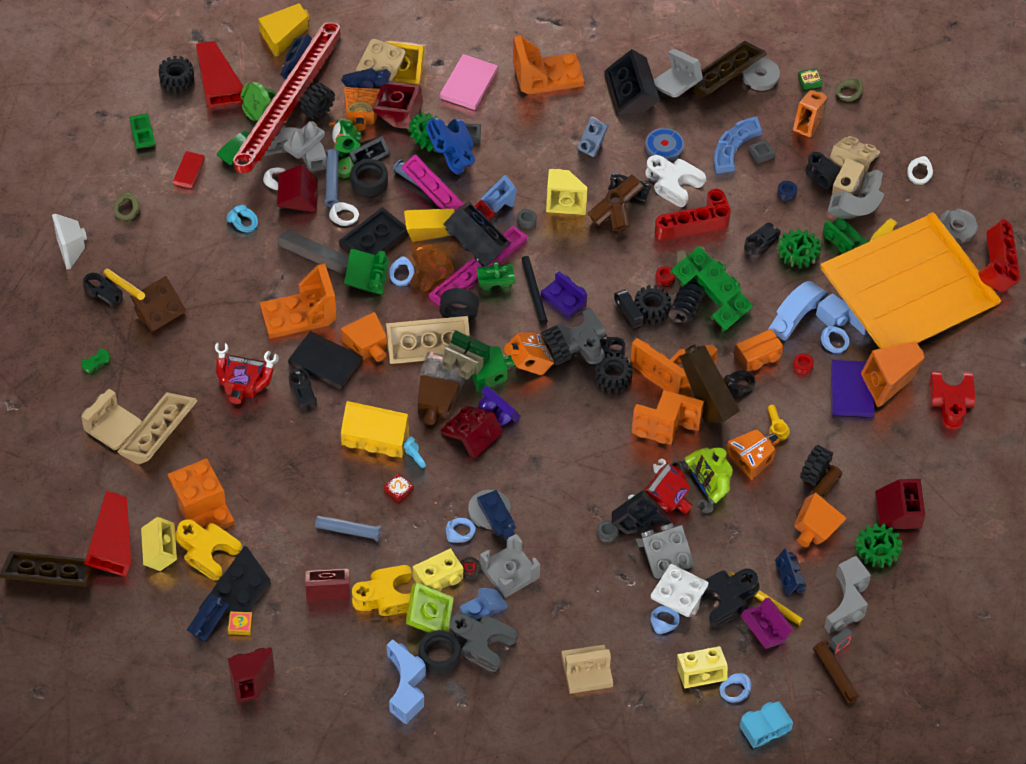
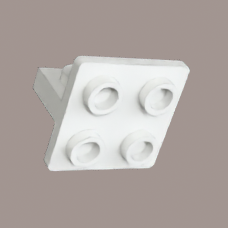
[651,564,709,617]

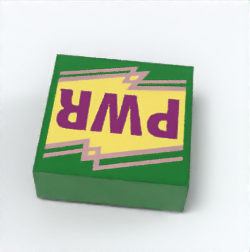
[798,68,823,90]

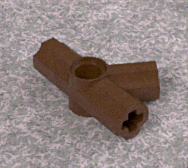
[587,174,643,231]

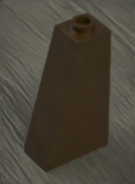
[680,344,740,423]

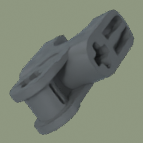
[556,308,607,364]
[450,614,518,672]

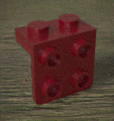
[441,406,503,458]

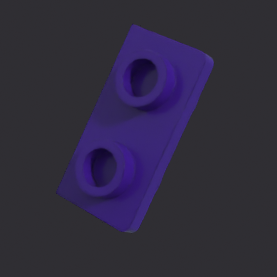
[541,271,587,319]

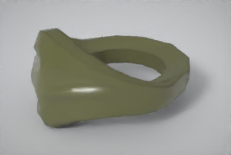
[836,78,864,101]
[114,191,140,221]

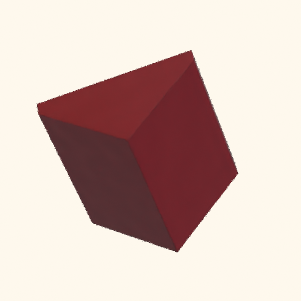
[277,164,318,212]
[305,569,350,602]

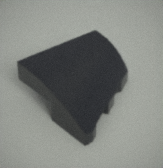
[612,490,671,535]

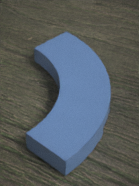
[714,116,762,174]

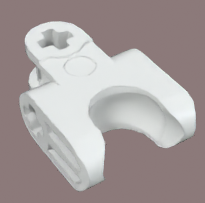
[645,155,706,207]

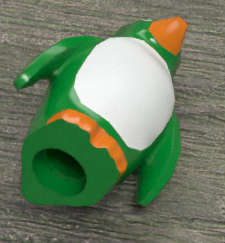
[329,119,361,157]

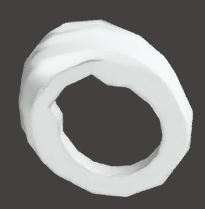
[907,156,933,185]
[263,168,286,190]
[329,202,359,226]

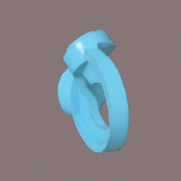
[226,205,258,233]
[403,436,426,469]

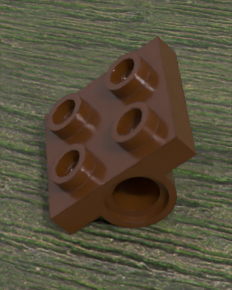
[130,276,186,332]

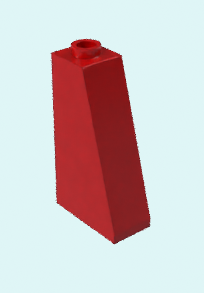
[196,41,244,108]
[84,491,131,577]

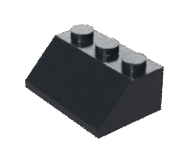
[604,49,660,115]
[443,201,511,267]

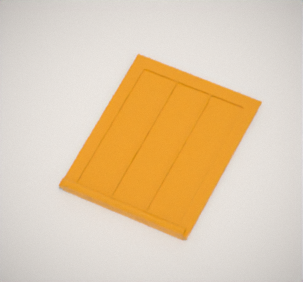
[820,212,1001,349]

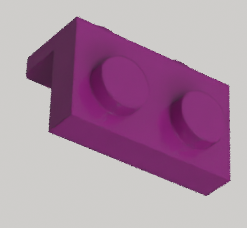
[741,598,793,649]

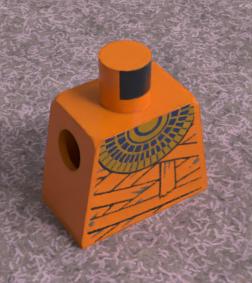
[344,87,380,131]
[793,90,828,137]

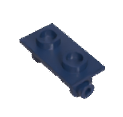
[775,548,806,596]
[187,593,229,642]

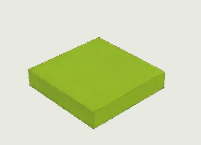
[406,582,454,633]

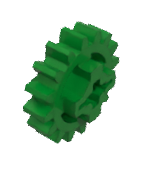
[408,112,438,152]
[777,228,822,268]
[855,523,902,568]

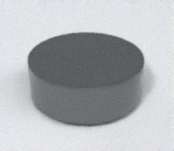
[517,209,537,229]
[597,521,619,543]

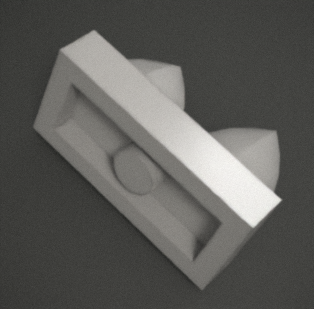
[283,121,325,159]

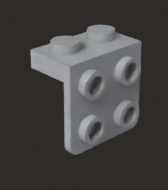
[654,48,703,97]
[636,523,694,579]

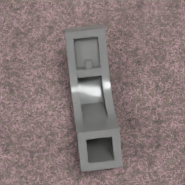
[264,127,327,172]
[827,170,884,219]

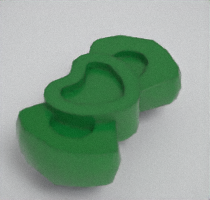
[81,349,111,374]

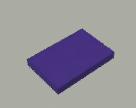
[831,360,874,417]

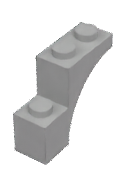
[824,556,871,634]

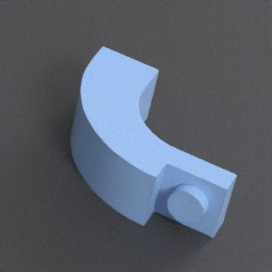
[768,281,829,341]

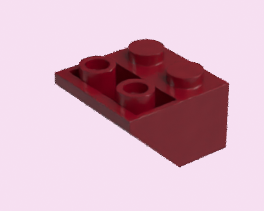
[875,479,925,529]
[228,647,275,702]

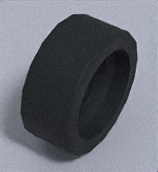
[350,159,388,197]
[439,288,479,322]
[418,630,461,675]

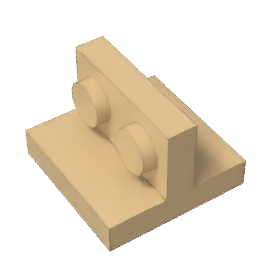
[561,644,613,694]

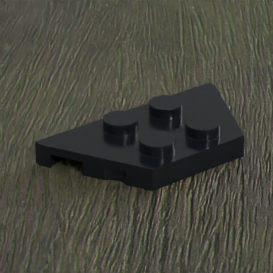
[199,546,271,615]

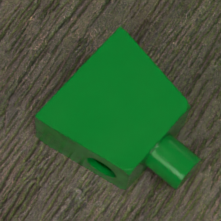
[471,346,516,392]

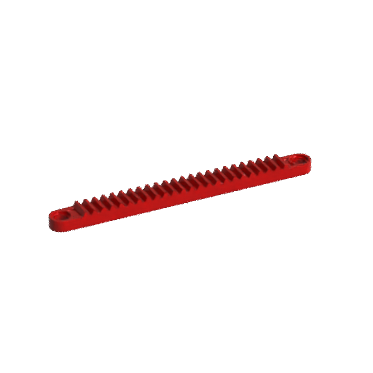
[233,22,341,173]

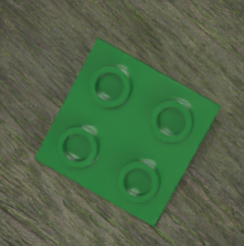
[343,249,389,295]

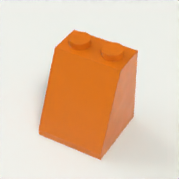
[861,341,925,407]

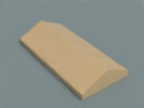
[386,316,470,364]
[118,392,197,465]

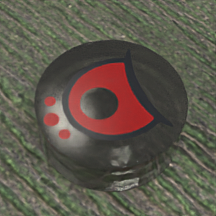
[460,557,481,579]

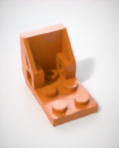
[513,35,584,94]
[260,263,336,339]
[630,338,718,397]

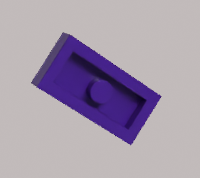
[477,385,521,426]

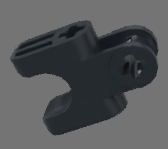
[700,568,760,628]

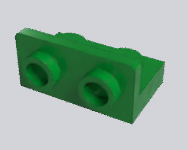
[822,218,868,253]

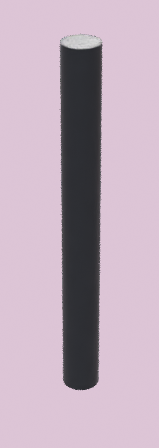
[522,256,548,324]

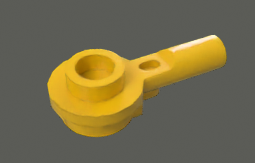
[767,405,790,441]

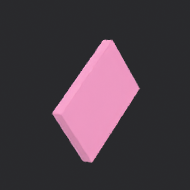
[440,54,498,110]

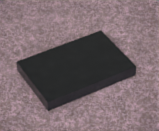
[339,207,409,255]
[288,331,363,390]

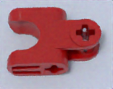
[929,371,975,430]

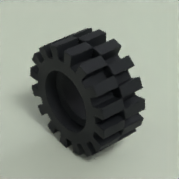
[158,56,194,92]
[300,83,335,121]
[634,285,671,324]
[541,325,572,366]
[595,353,633,393]
[800,445,833,486]

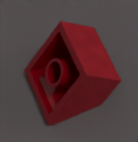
[372,81,423,129]

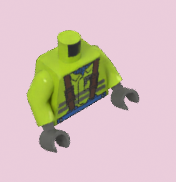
[671,448,733,513]

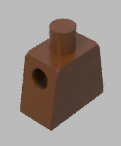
[418,375,459,425]

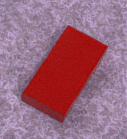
[173,151,205,189]

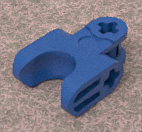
[426,118,475,175]

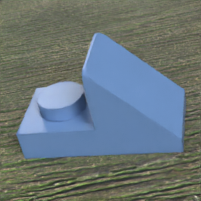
[478,175,517,213]
[460,588,508,622]

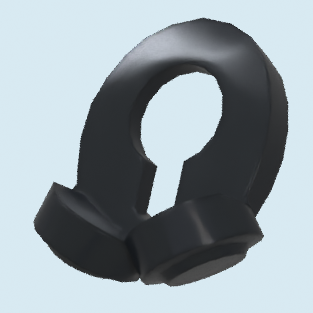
[723,371,756,398]

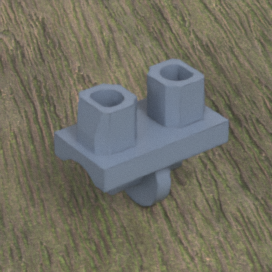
[577,117,609,157]

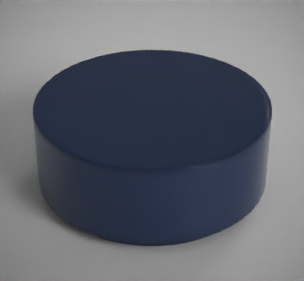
[777,181,798,201]

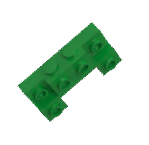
[669,246,753,333]

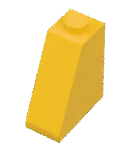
[258,3,310,57]
[404,209,455,242]

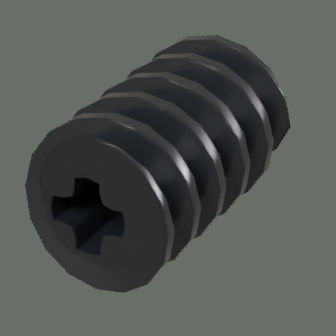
[668,280,705,323]

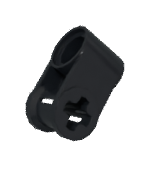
[805,152,841,189]

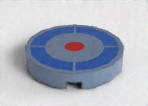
[645,128,684,162]

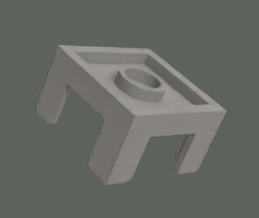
[480,534,541,599]

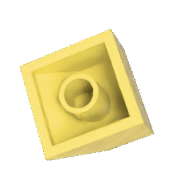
[546,169,587,215]

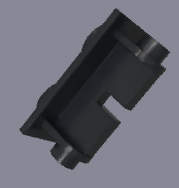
[608,172,651,202]

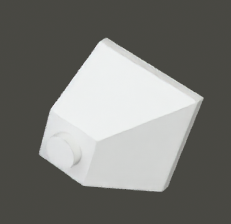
[52,214,87,269]

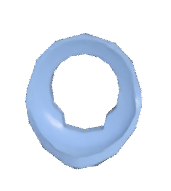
[389,256,416,287]
[820,326,849,354]
[446,518,476,543]
[650,606,680,634]
[719,673,752,703]

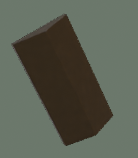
[691,41,767,97]
[0,551,94,587]

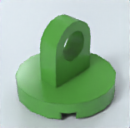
[241,82,277,121]

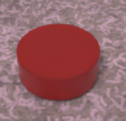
[655,266,676,286]
[793,353,814,374]

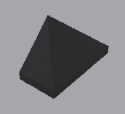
[349,136,390,165]

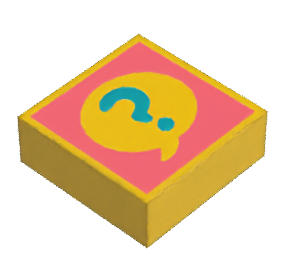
[228,612,252,635]

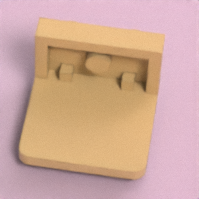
[356,39,406,89]
[829,136,880,174]
[81,389,142,450]

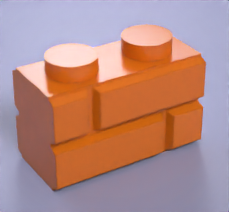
[734,329,783,371]

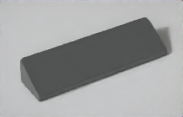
[278,230,349,275]

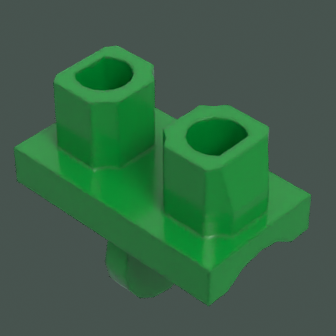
[477,261,515,290]

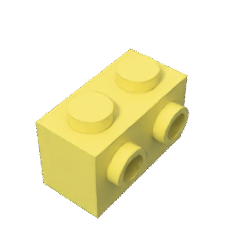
[141,517,177,571]
[413,548,464,592]
[677,646,728,689]

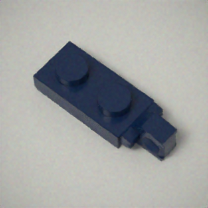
[280,34,312,79]
[341,68,391,88]
[477,490,516,543]

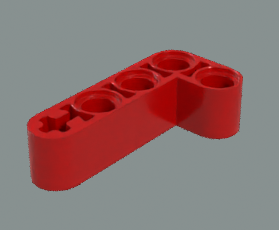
[654,188,731,241]
[979,219,1020,292]

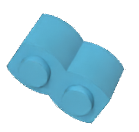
[739,701,793,748]

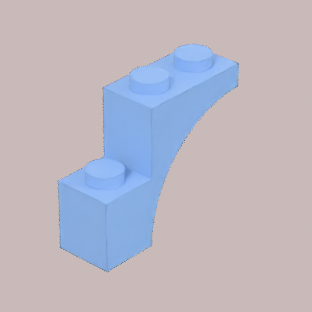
[816,293,868,335]
[387,639,426,724]

